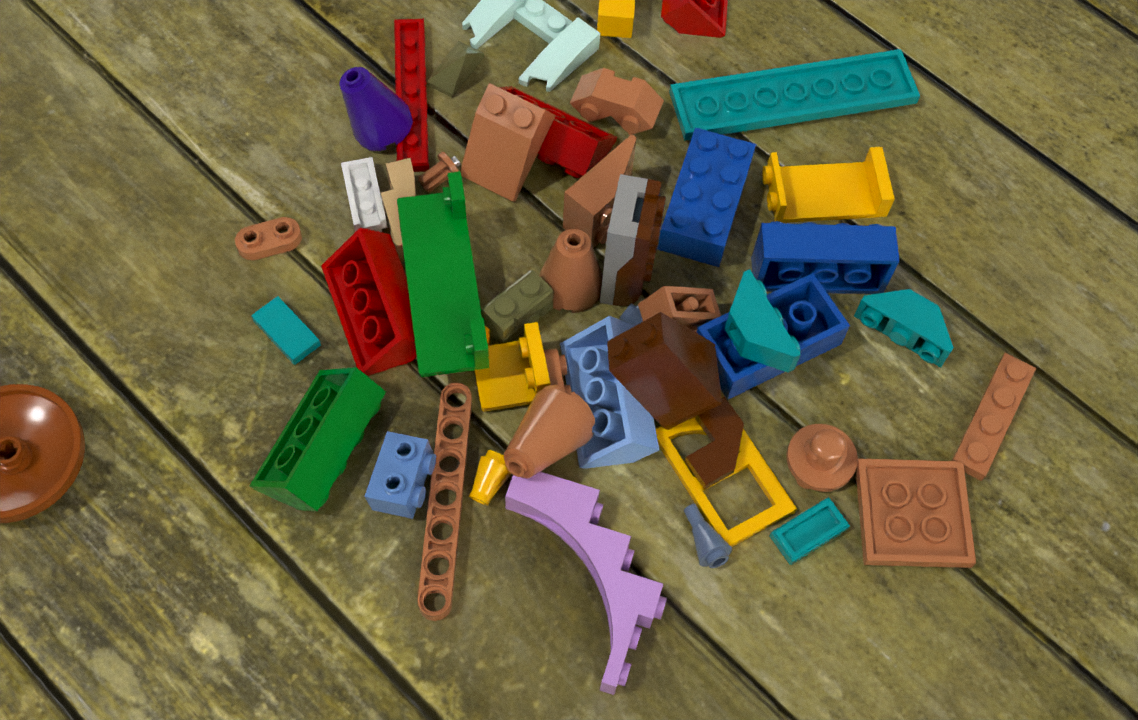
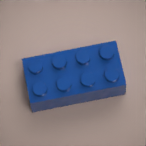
[657,127,756,267]
[751,221,900,294]
[696,273,850,400]

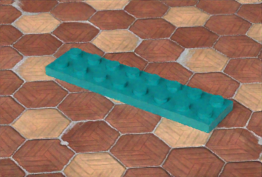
[669,49,920,141]

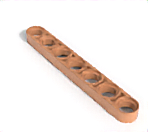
[417,382,472,621]

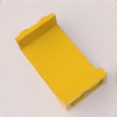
[762,147,895,223]

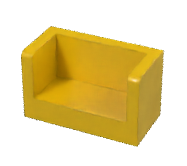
[597,0,635,38]

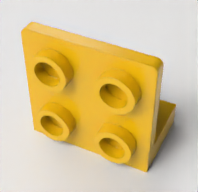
[474,322,551,412]

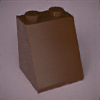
[607,312,722,430]

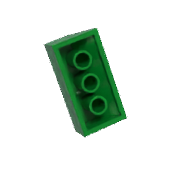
[249,367,386,512]

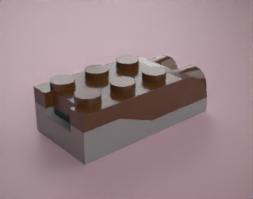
[600,174,666,306]

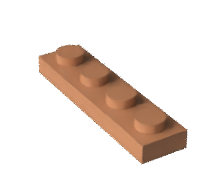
[951,353,1036,481]

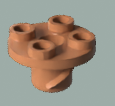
[786,424,858,492]

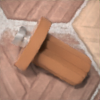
[418,152,461,192]

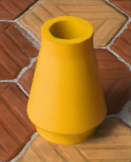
[469,450,511,506]

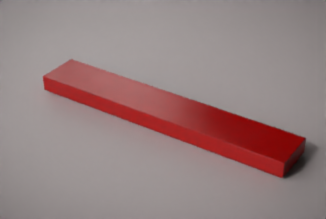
[394,18,429,172]

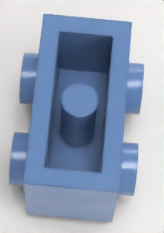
[364,431,436,519]

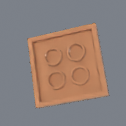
[856,459,976,568]

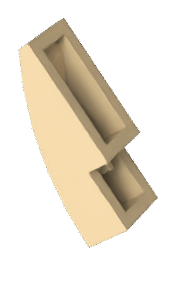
[381,158,417,263]

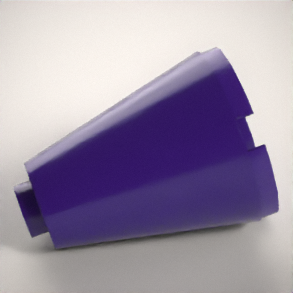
[339,67,413,151]

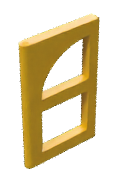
[656,418,798,547]

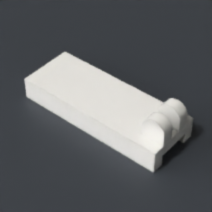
[341,157,388,232]

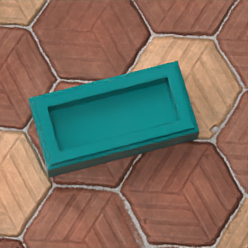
[251,296,321,365]
[769,497,850,565]

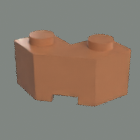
[570,68,664,135]

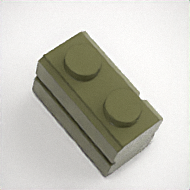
[481,270,554,344]

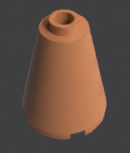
[539,229,603,313]
[504,385,595,478]

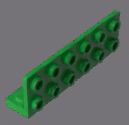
[397,171,489,377]

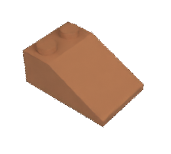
[460,83,555,202]
[563,134,637,248]

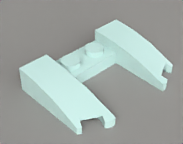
[462,0,600,92]

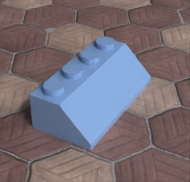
[560,316,659,469]

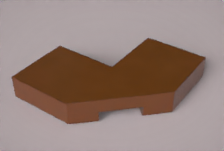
[685,396,744,490]

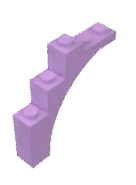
[505,472,667,695]

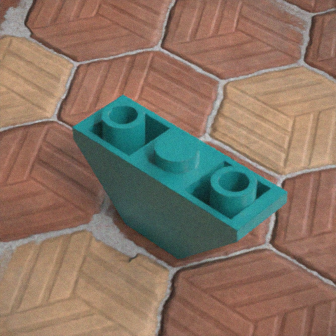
[725,269,801,372]
[854,289,954,368]

